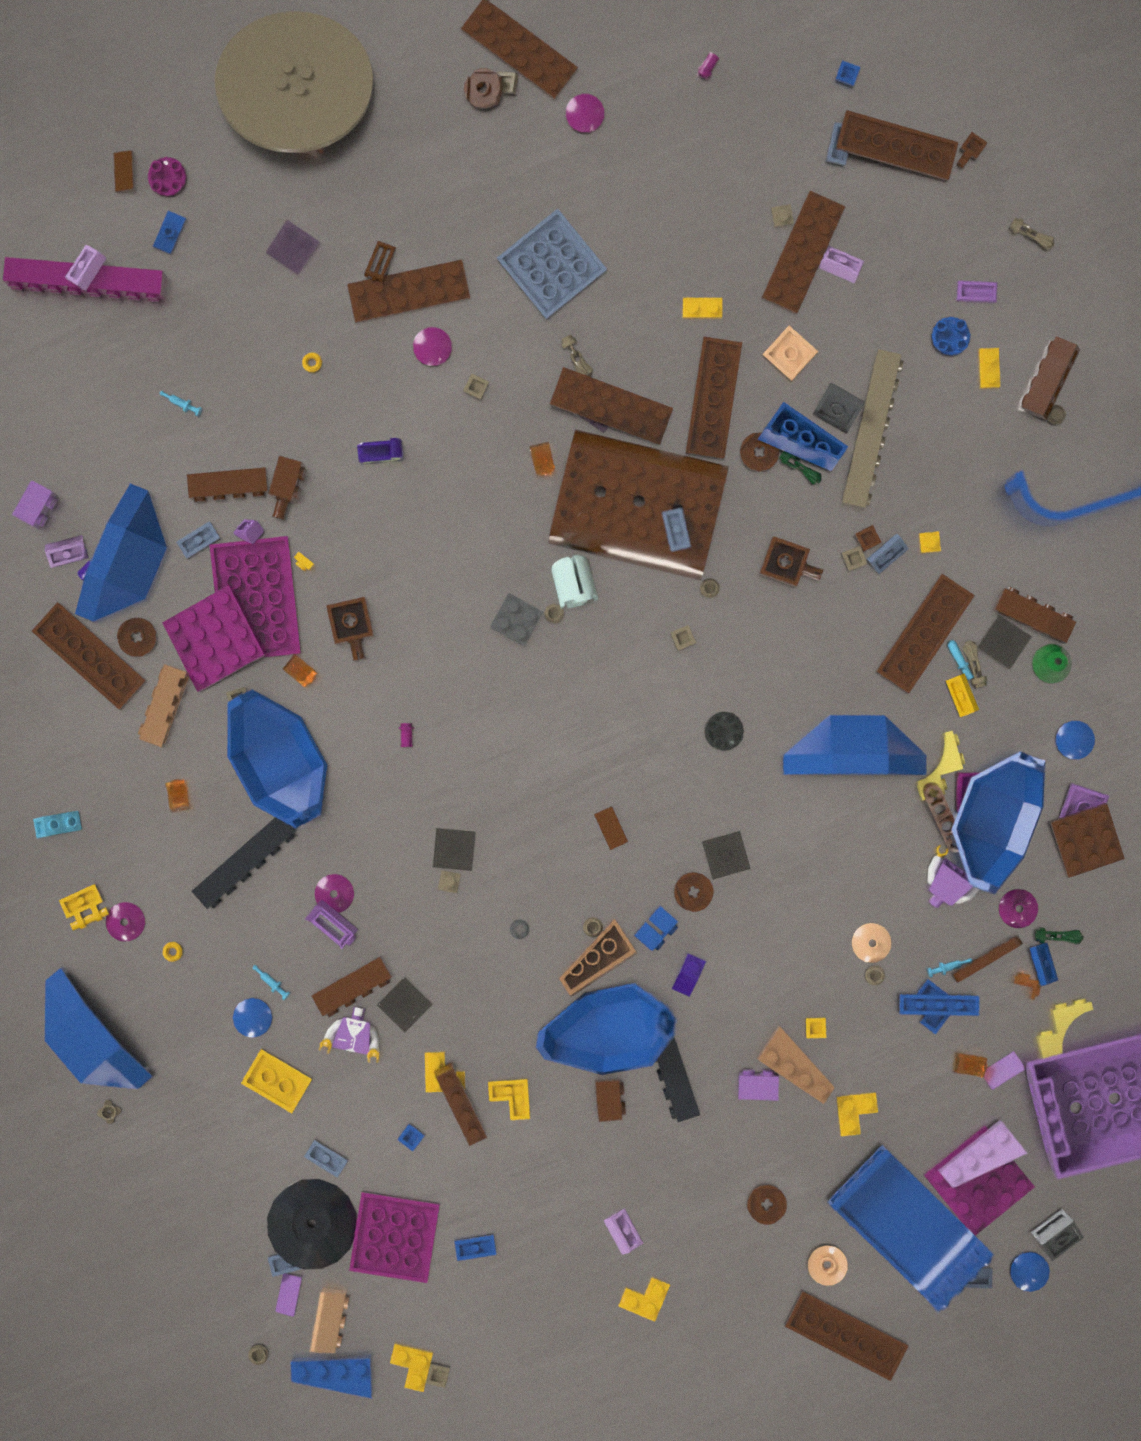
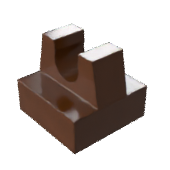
[855,525,882,552]

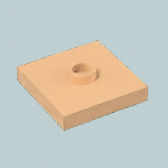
[763,325,818,381]

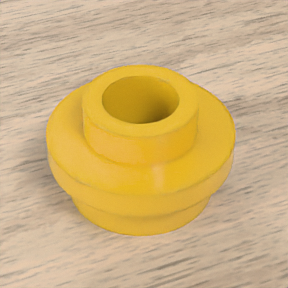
[302,352,322,372]
[163,942,183,962]

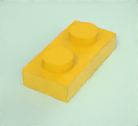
[683,298,722,318]
[978,348,1000,389]
[946,673,979,717]

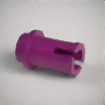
[698,52,719,79]
[399,723,414,747]

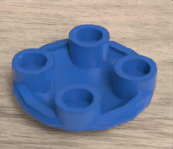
[932,317,971,356]
[1055,721,1095,760]
[233,998,272,1038]
[1010,1252,1050,1292]

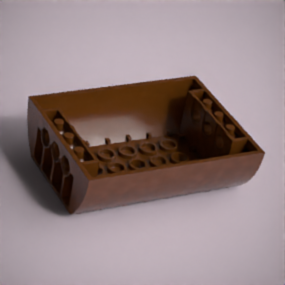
[548,429,729,580]

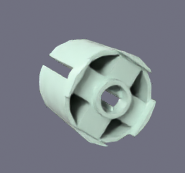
[551,555,599,609]

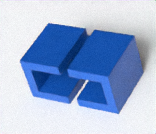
[634,906,678,951]

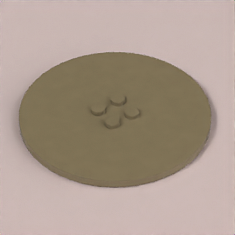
[215,11,373,153]

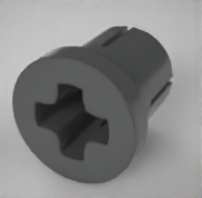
[510,919,529,939]

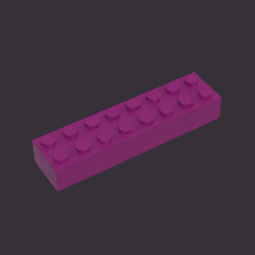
[3,257,167,302]

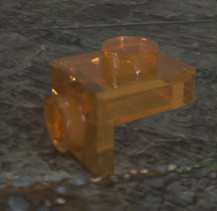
[529,442,555,475]
[282,654,317,687]
[165,779,190,812]
[1012,972,1041,1000]
[954,1053,987,1077]

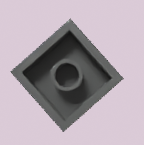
[490,593,543,647]

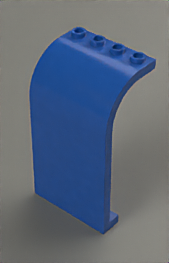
[1004,471,1141,526]
[827,1145,994,1312]

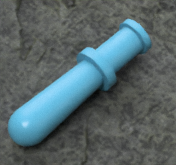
[947,640,974,681]

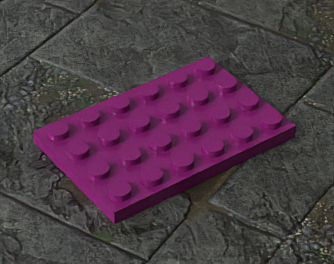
[210,536,301,658]

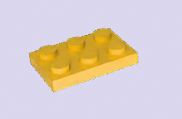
[241,1049,312,1113]

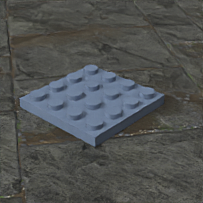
[497,209,607,320]

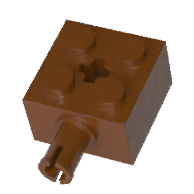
[268,456,307,520]
[759,536,824,588]
[326,597,374,661]

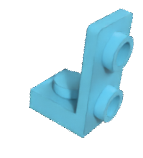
[33,811,82,838]

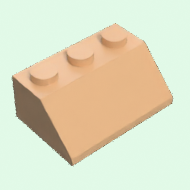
[310,1287,349,1353]

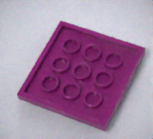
[162,585,266,692]
[924,1125,1035,1236]
[349,1192,440,1283]

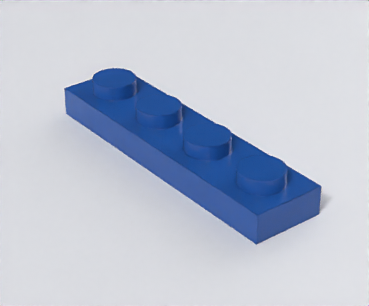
[899,994,980,1016]

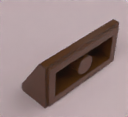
[114,150,135,192]
[594,806,628,850]

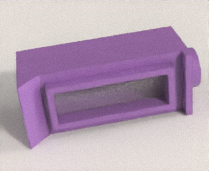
[305,900,358,949]

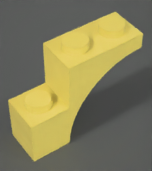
[916,731,965,801]
[1036,998,1093,1059]

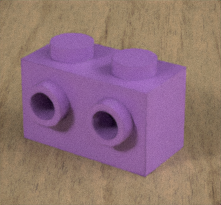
[738,1069,779,1100]

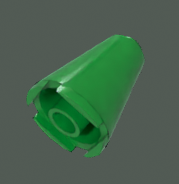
[1032,644,1072,683]

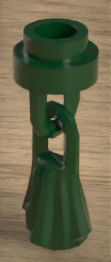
[779,451,822,485]
[1035,927,1084,945]

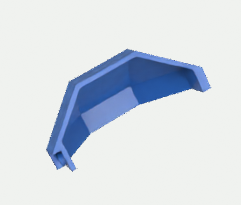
[75,483,169,623]
[227,689,327,828]
[783,715,927,775]
[952,751,1045,895]
[45,967,153,1089]
[536,983,676,1075]

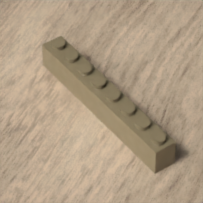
[841,349,904,509]

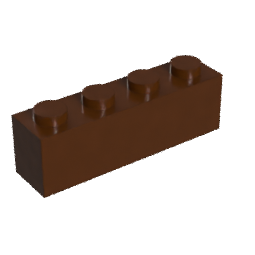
[1022,336,1080,420]
[187,467,269,503]
[993,587,1076,644]
[311,956,392,1017]
[434,1063,487,1146]

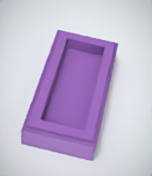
[957,281,997,303]

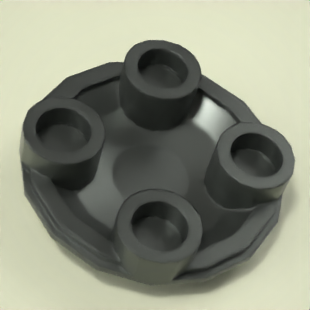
[705,712,744,751]

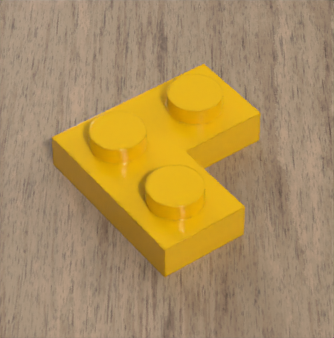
[425,1052,465,1092]
[488,1079,530,1120]
[836,1092,878,1136]
[618,1277,670,1322]
[390,1343,433,1392]

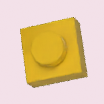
[919,531,941,553]
[294,552,315,571]
[806,1018,826,1038]

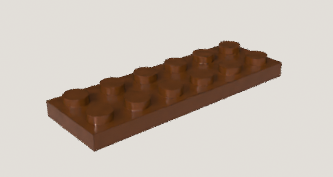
[461,0,578,100]
[835,110,959,181]
[762,191,846,314]
[347,259,471,323]
[685,337,742,459]
[549,367,673,445]
[876,574,975,694]
[32,602,146,710]
[785,1290,909,1381]

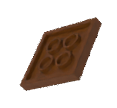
[1050,803,1125,878]

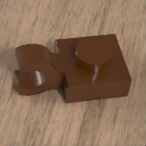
[956,132,988,169]

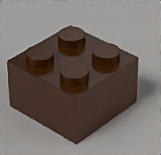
[595,1078,626,1122]

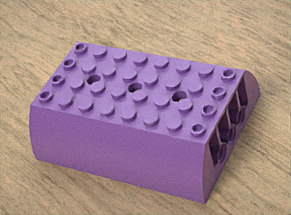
[1026,1034,1141,1179]

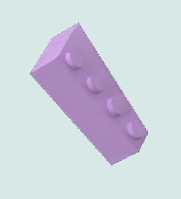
[938,1120,1027,1188]

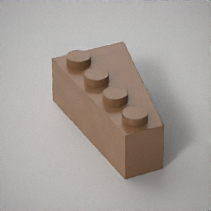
[138,664,189,748]
[559,919,637,997]
[757,1026,835,1104]

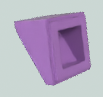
[233,519,264,544]

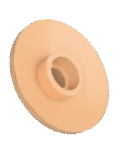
[852,923,891,963]
[808,1246,848,1286]

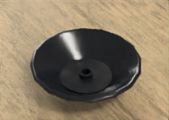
[267,1179,357,1270]

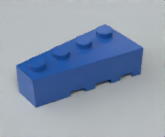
[757,402,848,471]
[291,1355,373,1399]

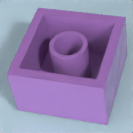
[12,480,58,529]

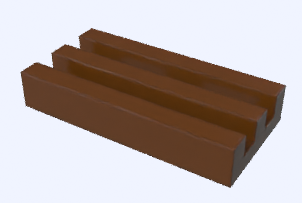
[364,241,396,283]

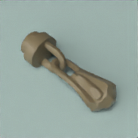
[1009,218,1055,250]
[561,335,593,377]
[962,640,988,689]

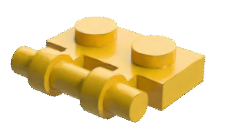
[59,884,109,931]

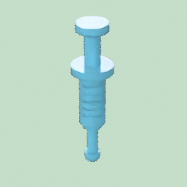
[159,391,202,416]
[927,958,972,978]
[253,965,290,1000]

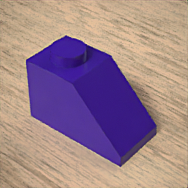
[672,953,706,997]

